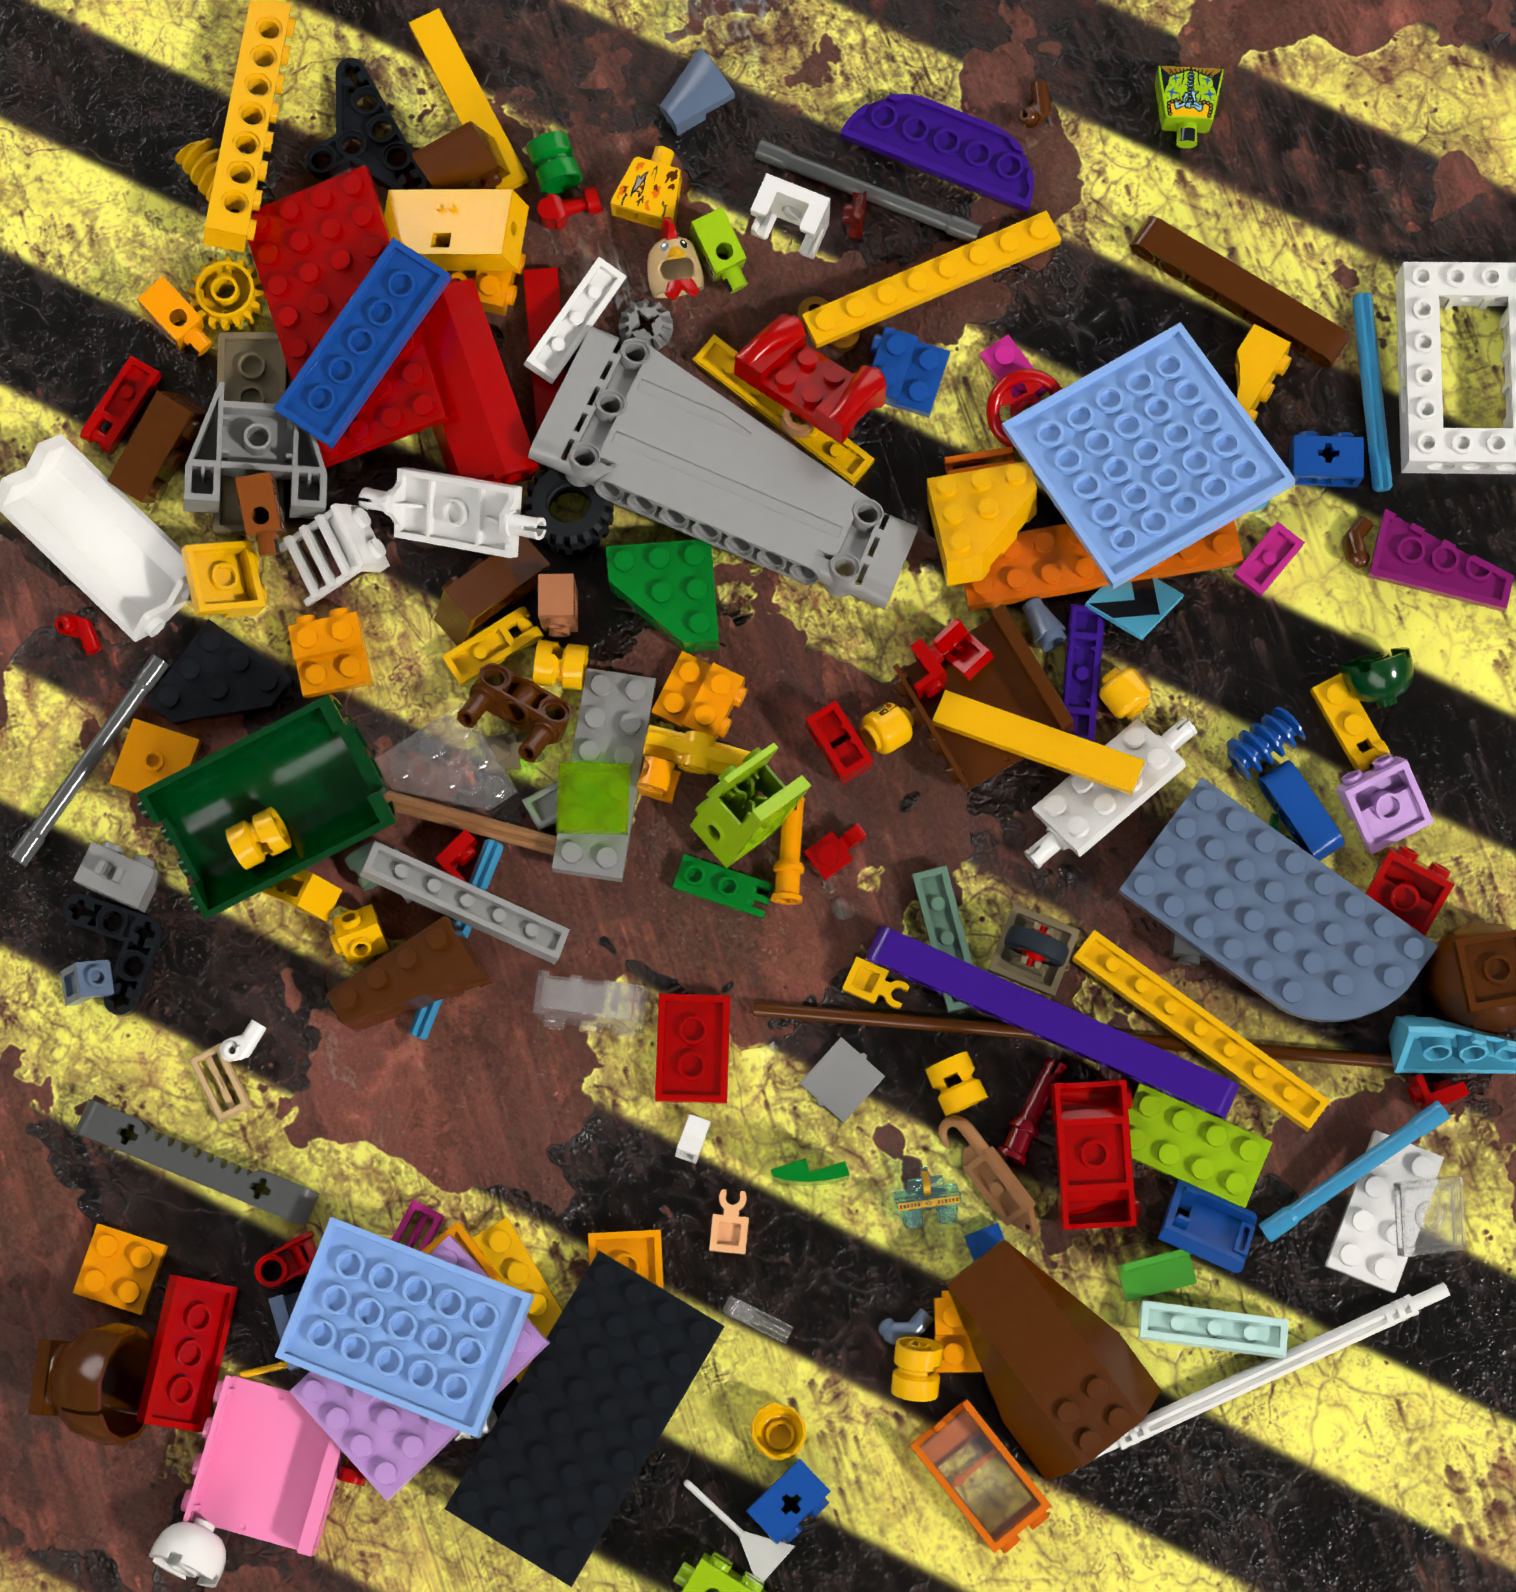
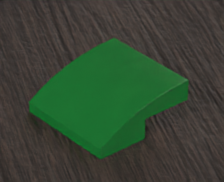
[771,1158,850,1186]

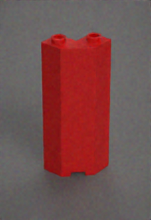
[420,278,539,485]

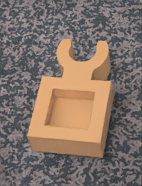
[709,1189,749,1255]

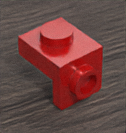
[932,618,994,681]
[910,638,948,699]

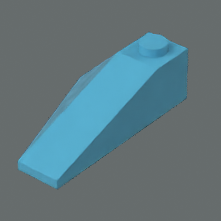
[1389,1015,1516,1074]

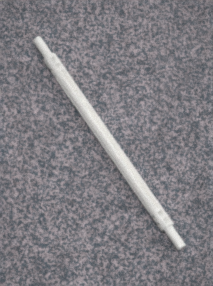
[1096,1283,1450,1458]

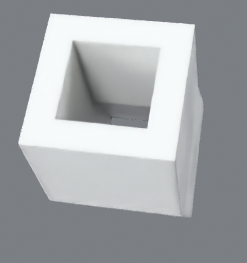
[675,1114,711,1164]

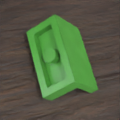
[1116,1249,1197,1302]

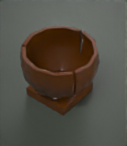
[1425,921,1516,1035]
[28,1323,154,1445]

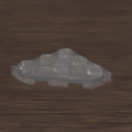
[375,703,518,811]

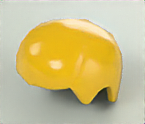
[751,1402,806,1461]

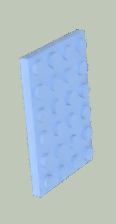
[275,1217,535,1438]

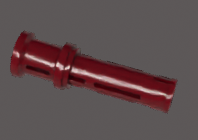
[996,1057,1067,1166]

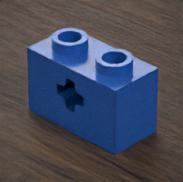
[1288,431,1364,488]
[745,1459,831,1544]

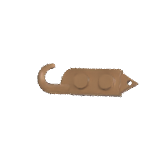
[938,1115,1039,1236]

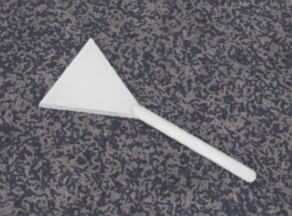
[683,1480,795,1582]

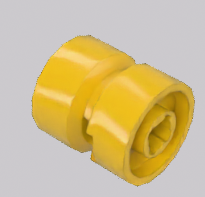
[533,639,589,691]
[225,807,292,870]
[925,1051,988,1116]
[891,1337,943,1402]

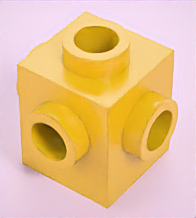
[330,904,389,966]

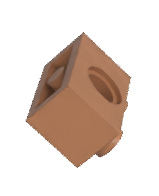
[538,574,578,637]

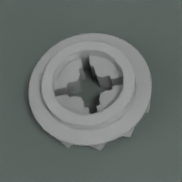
[618,298,673,351]

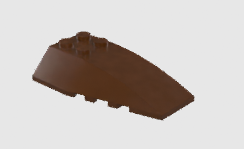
[945,1239,1162,1481]

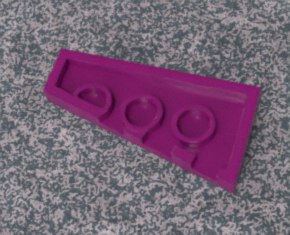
[1367,509,1514,612]

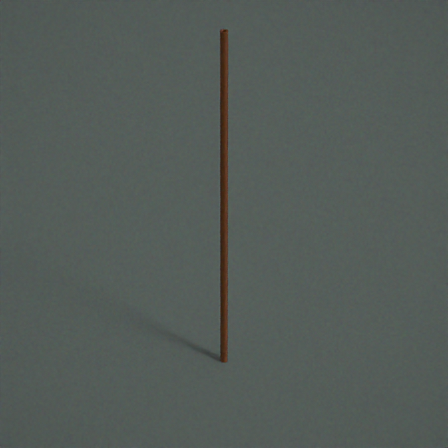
[753,1002,1469,1075]

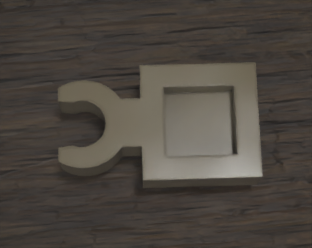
[481,733,545,774]

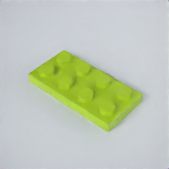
[1128,1083,1273,1208]

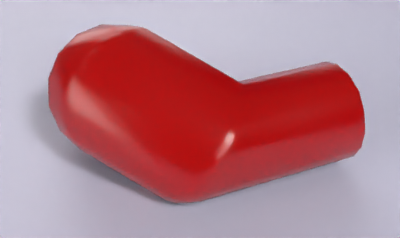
[54,613,102,655]

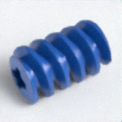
[1227,706,1305,781]

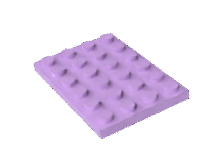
[290,1235,550,1501]

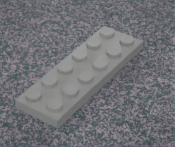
[552,668,656,882]

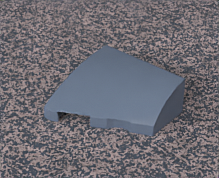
[660,48,735,136]

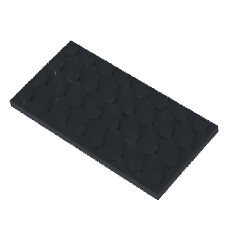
[444,1251,725,1587]

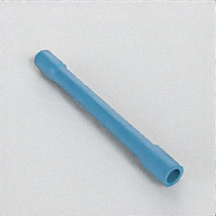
[1258,1100,1451,1242]

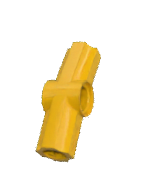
[641,725,750,776]

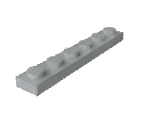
[359,841,570,965]

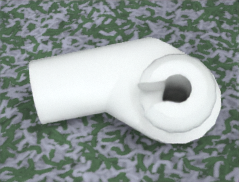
[219,1019,267,1062]

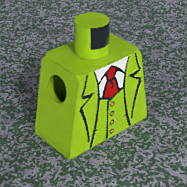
[688,207,748,294]

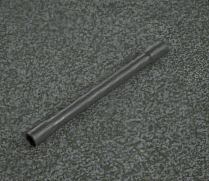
[754,140,982,243]
[9,654,169,867]

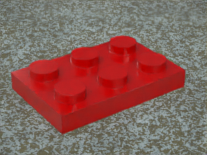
[655,993,731,1104]

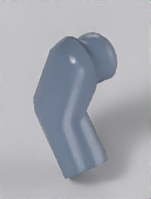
[879,1308,934,1345]

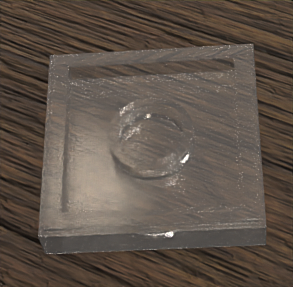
[1393,1176,1466,1257]

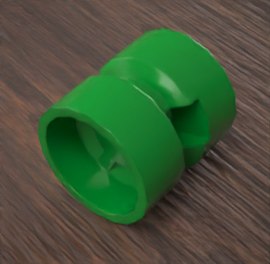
[526,131,583,195]

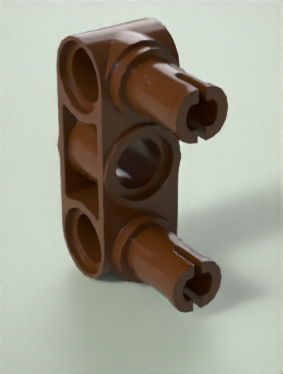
[457,663,572,763]

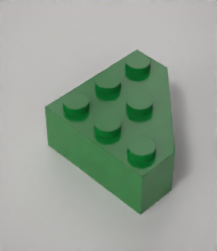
[606,539,719,653]

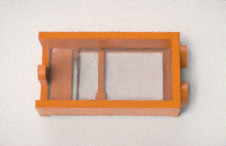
[909,1399,1052,1553]

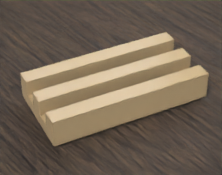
[188,1043,253,1124]

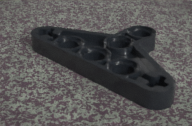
[306,58,429,190]

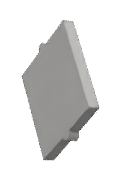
[799,1037,885,1123]

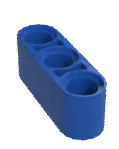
[1257,760,1345,861]

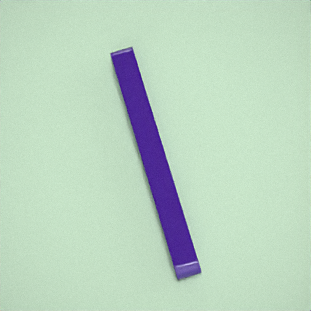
[865,926,1240,1119]

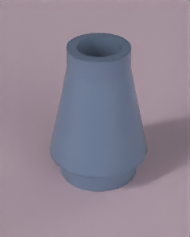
[1022,597,1067,652]

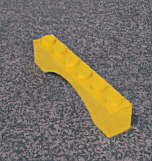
[1234,324,1292,422]

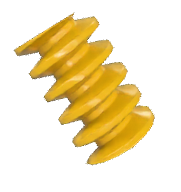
[175,138,245,211]

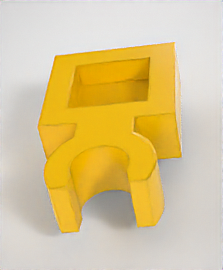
[842,956,909,1009]

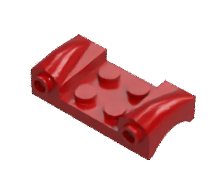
[734,314,886,444]
[1050,1080,1140,1230]

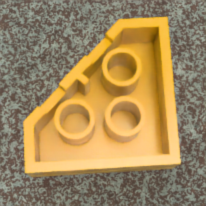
[927,462,1037,586]

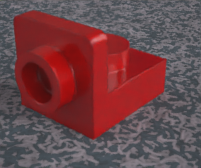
[435,829,478,882]
[1407,1073,1469,1111]

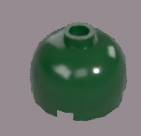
[1340,647,1414,708]

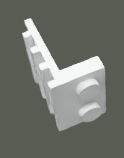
[279,503,390,606]

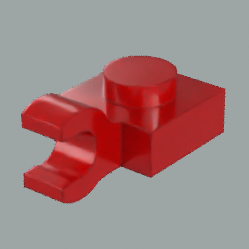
[804,824,867,882]

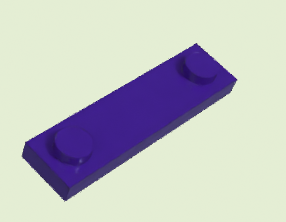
[1061,604,1105,742]

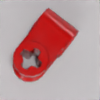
[255,1231,317,1289]

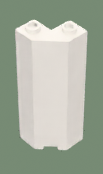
[0,434,192,642]

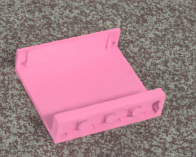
[181,1375,345,1557]

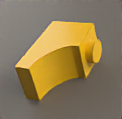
[260,870,342,922]

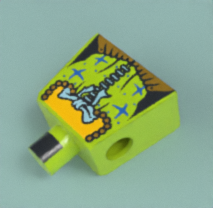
[1155,66,1224,148]

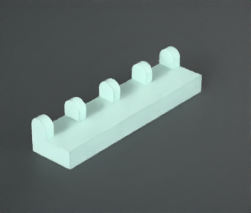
[1138,1300,1289,1359]

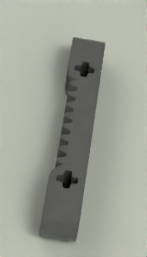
[74,1099,320,1227]

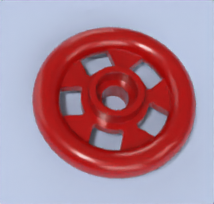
[986,368,1062,451]

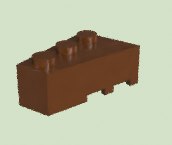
[107,391,208,503]
[434,536,550,646]

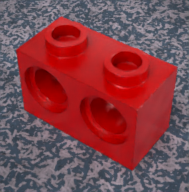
[805,700,873,786]

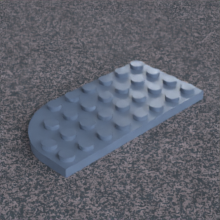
[1118,777,1438,1022]

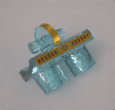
[893,1166,962,1229]

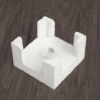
[750,173,830,260]

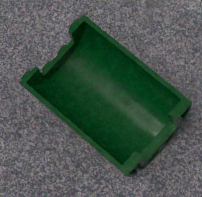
[137,694,397,920]

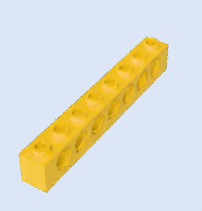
[203,0,296,253]

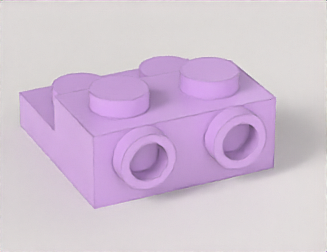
[1335,754,1434,854]

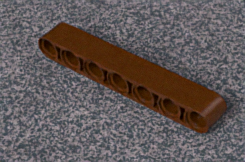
[1129,216,1350,368]

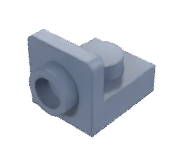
[60,960,114,1006]

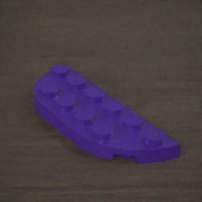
[840,94,1034,213]

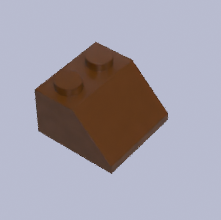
[412,121,511,189]

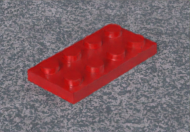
[136,1274,238,1433]

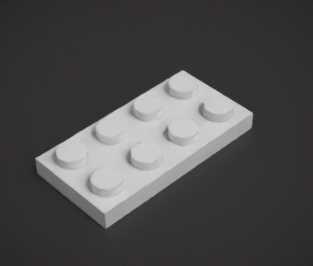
[1324,1130,1444,1293]

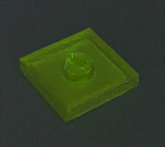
[556,761,630,835]

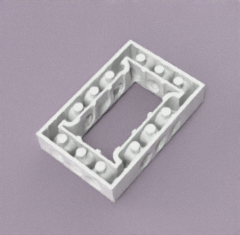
[1395,262,1516,474]

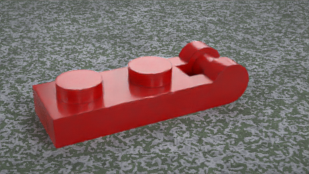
[80,355,162,455]

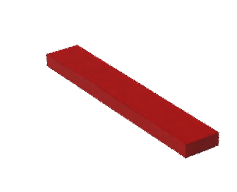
[523,267,567,470]

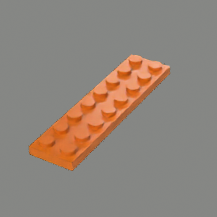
[963,520,1244,611]

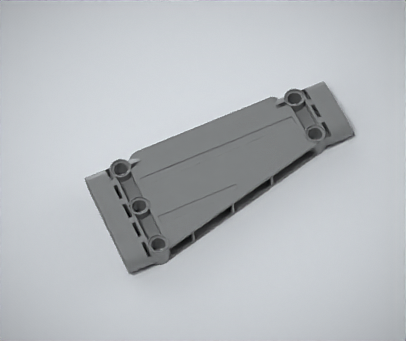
[528,326,919,610]

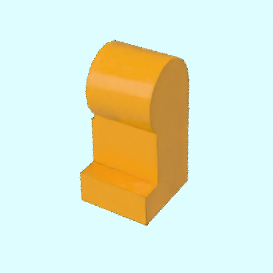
[637,756,681,804]

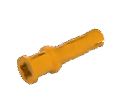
[771,797,805,905]

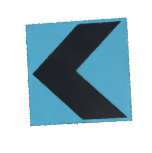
[1085,578,1184,640]

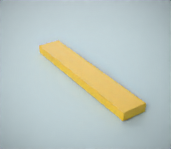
[409,8,529,190]
[692,334,874,487]
[932,690,1145,796]

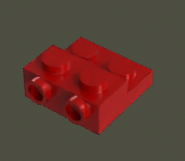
[1365,844,1455,936]

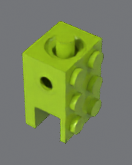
[690,743,811,868]
[673,1551,779,1592]

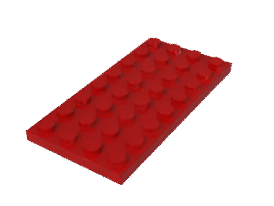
[248,165,450,468]

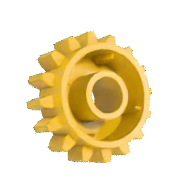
[188,256,266,332]

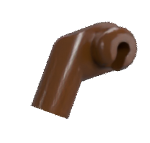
[1019,81,1051,128]
[1341,516,1373,568]

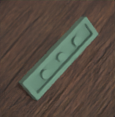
[912,865,973,1013]

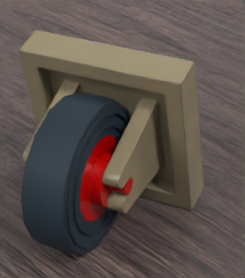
[987,904,1081,998]

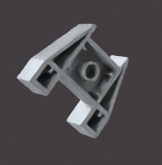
[183,382,327,519]

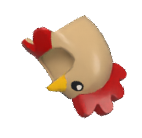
[647,217,704,300]

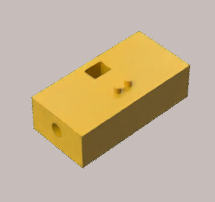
[384,189,529,271]

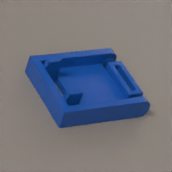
[1158,1179,1257,1273]

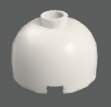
[149,1518,226,1588]

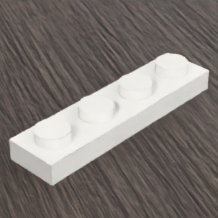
[524,257,627,384]

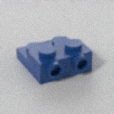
[865,326,950,418]

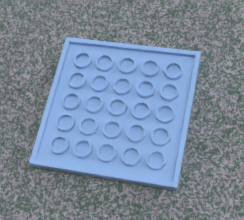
[1002,322,1295,589]

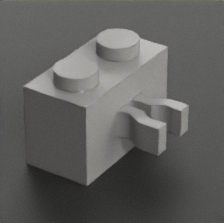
[73,841,163,913]

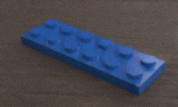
[273,238,452,449]

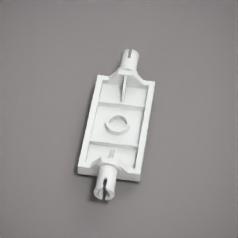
[359,467,547,558]
[1024,717,1197,869]

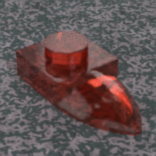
[843,191,867,239]

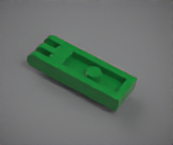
[673,854,775,919]

